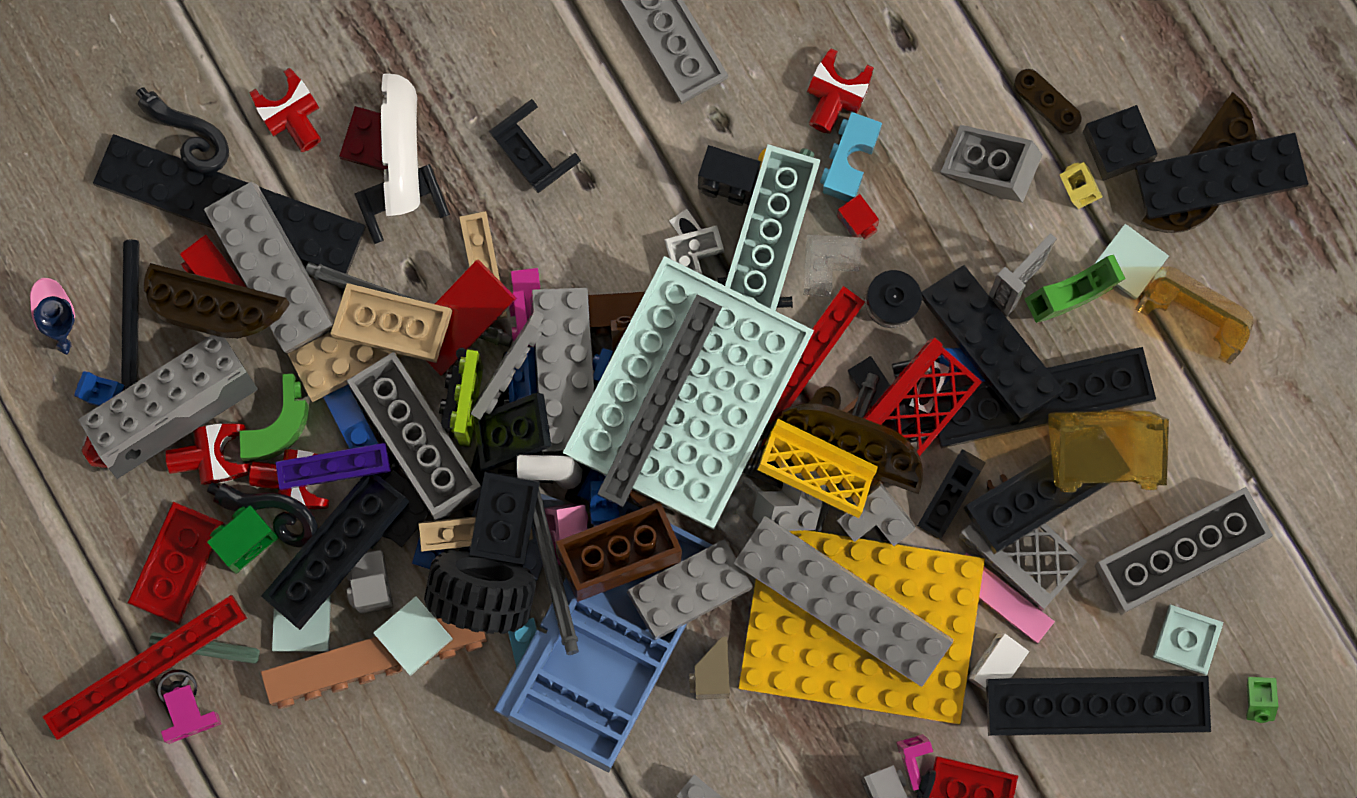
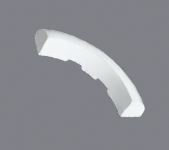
[381,73,420,216]

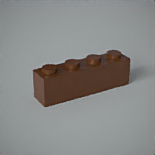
[588,291,646,336]

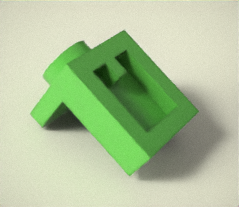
[1246,677,1279,723]

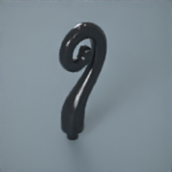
[136,87,229,174]
[207,482,318,548]

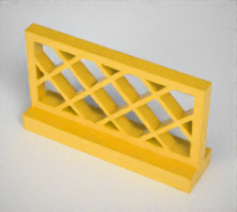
[757,419,878,518]

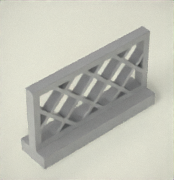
[989,233,1057,317]
[958,522,1087,611]

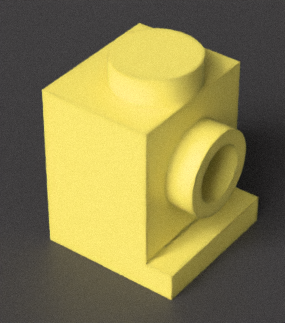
[1059,162,1103,209]

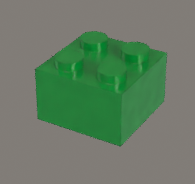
[207,506,279,574]

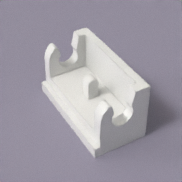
[967,633,1029,692]

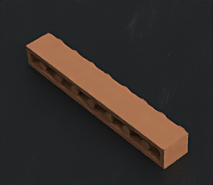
[261,618,487,709]

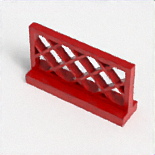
[863,337,982,457]

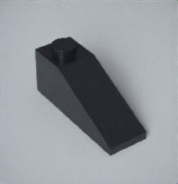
[917,449,986,539]

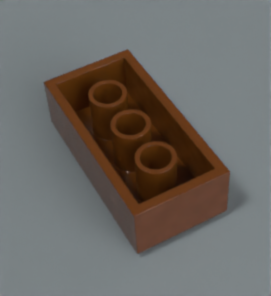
[556,502,682,602]

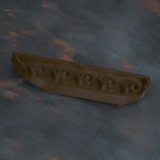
[1140,92,1257,233]
[144,263,290,339]
[765,403,923,494]

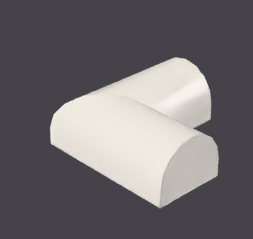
[664,225,724,275]
[517,455,583,489]

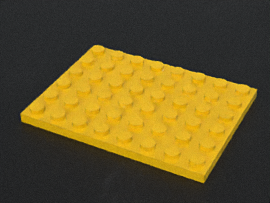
[739,530,985,725]

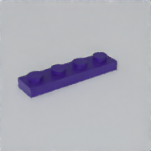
[276,443,391,490]

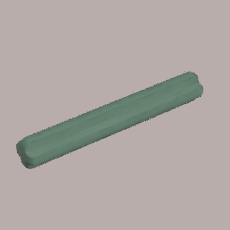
[149,632,260,664]

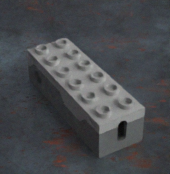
[78,335,258,479]

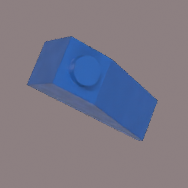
[323,384,379,449]

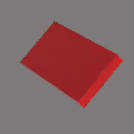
[426,259,517,376]
[127,501,225,625]

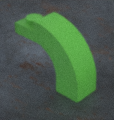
[1024,254,1126,323]
[240,374,309,463]

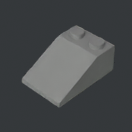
[941,125,1042,203]

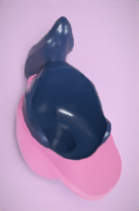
[30,278,75,355]

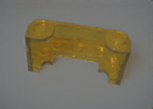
[1135,266,1254,364]
[1048,410,1169,492]

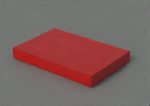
[929,756,1018,798]

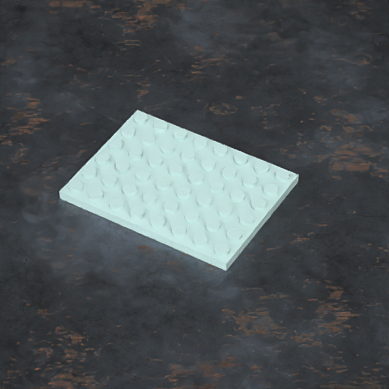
[563,256,814,530]

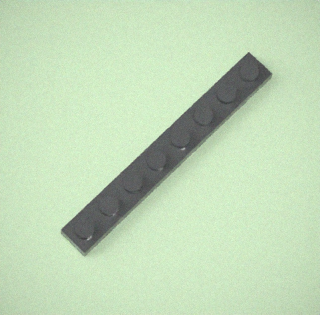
[597,294,722,508]

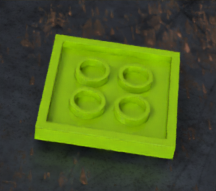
[450,350,484,447]

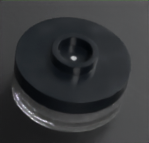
[864,270,922,328]

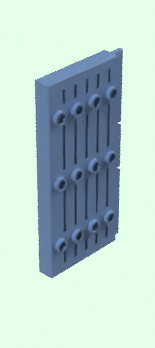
[494,501,712,773]

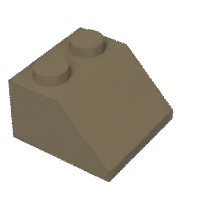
[689,637,730,700]

